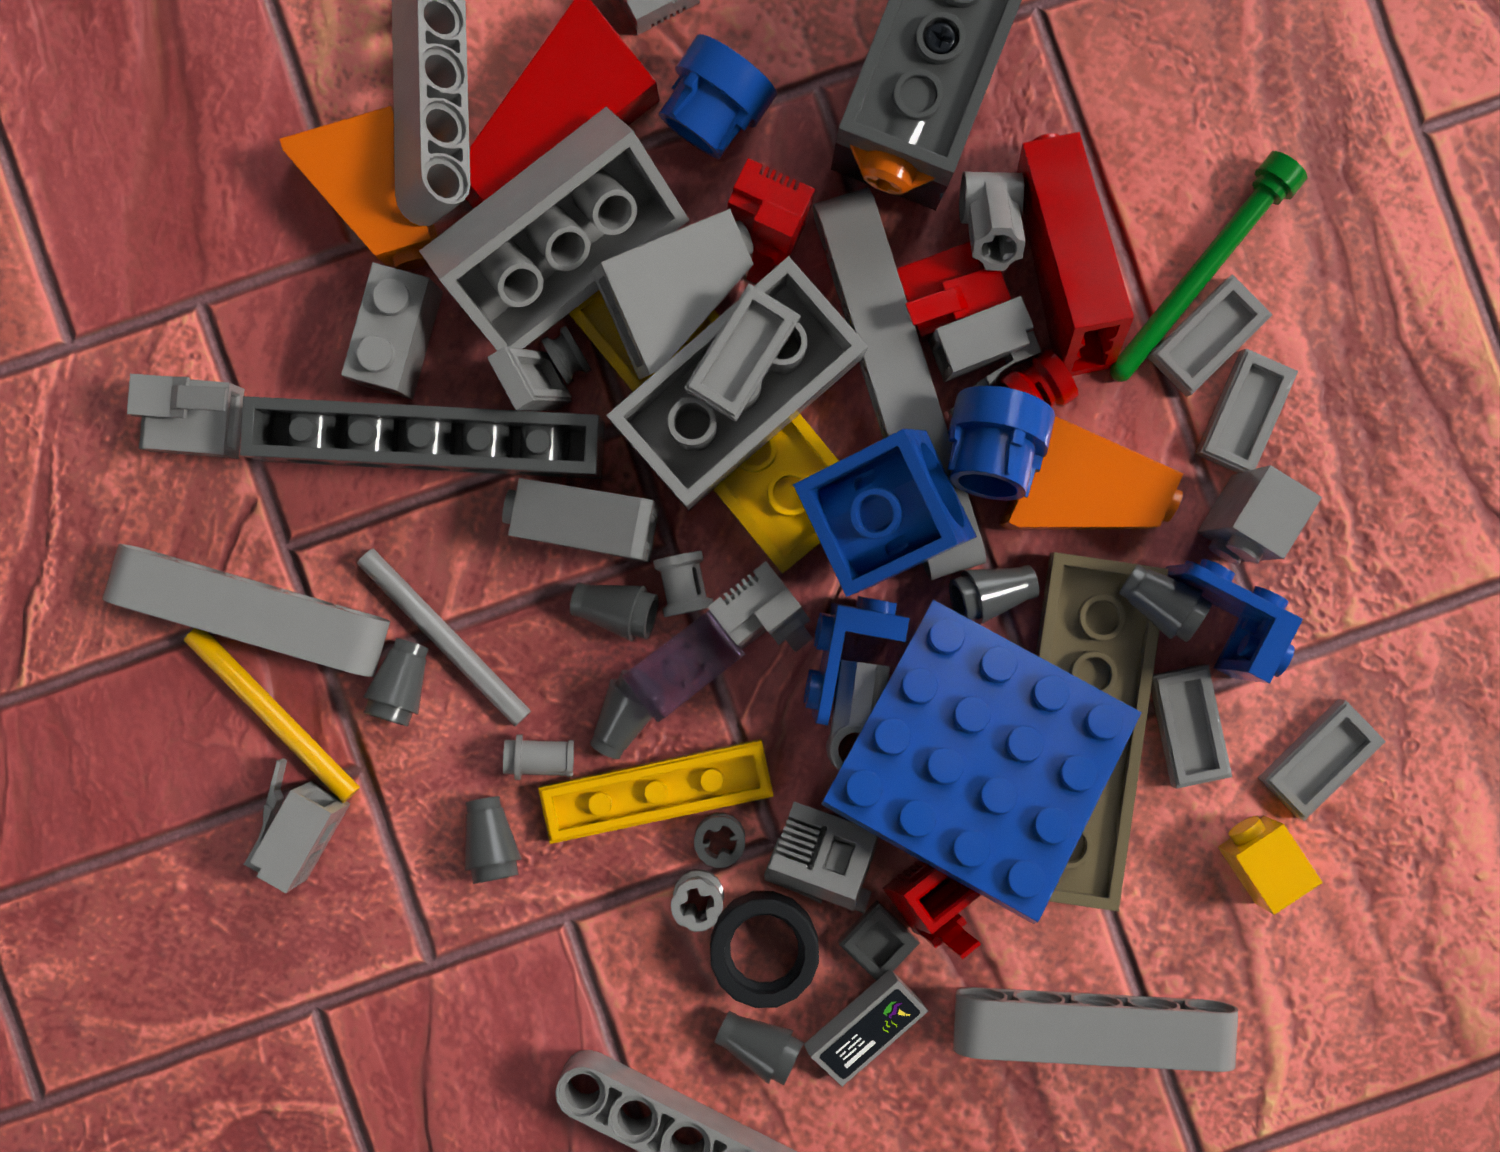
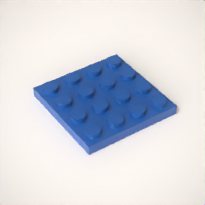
[821,600,1142,924]

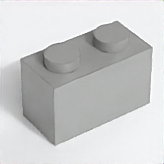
[341,262,443,400]
[1197,465,1322,565]

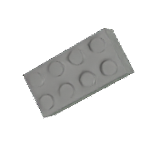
[419,107,689,351]
[606,256,868,511]

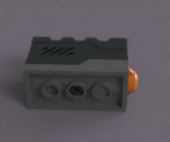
[831,0,1022,211]

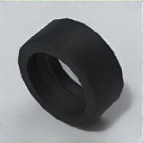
[710,891,819,1008]

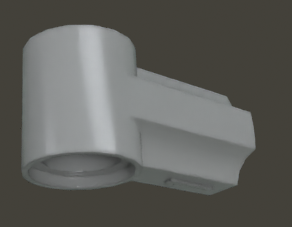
[959,171,1026,271]
[826,660,890,771]

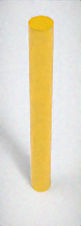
[184,628,360,803]

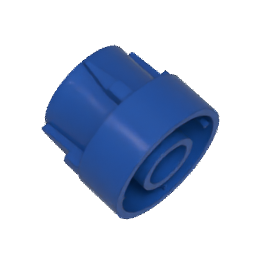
[659,34,777,159]
[948,386,1055,501]

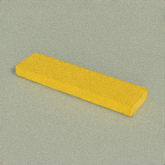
[538,739,774,844]

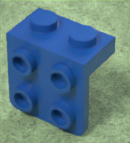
[1165,559,1303,684]
[803,596,910,726]

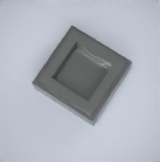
[838,900,920,981]

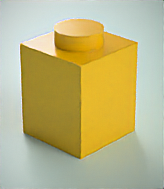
[1218,816,1323,915]

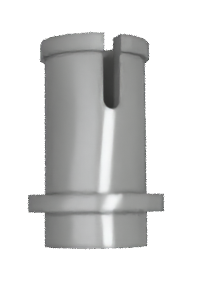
[503,734,574,780]

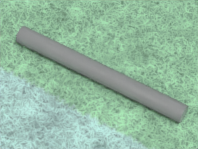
[357,548,531,727]

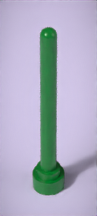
[1110,151,1308,382]

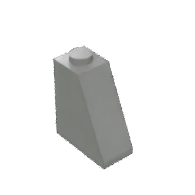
[592,209,754,380]
[502,478,660,562]

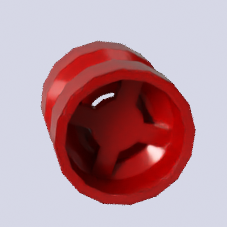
[998,349,1079,407]

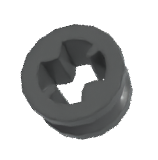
[541,325,592,385]
[694,813,745,868]

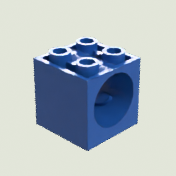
[793,429,977,597]

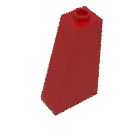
[465,0,660,209]
[1016,132,1134,376]

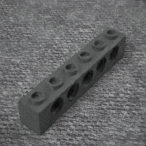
[240,396,605,479]

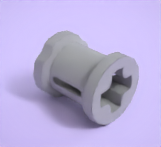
[653,551,713,617]
[671,869,724,932]

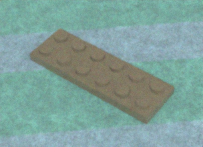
[1035,552,1168,912]

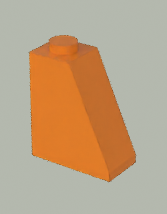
[279,106,438,271]
[999,416,1183,530]

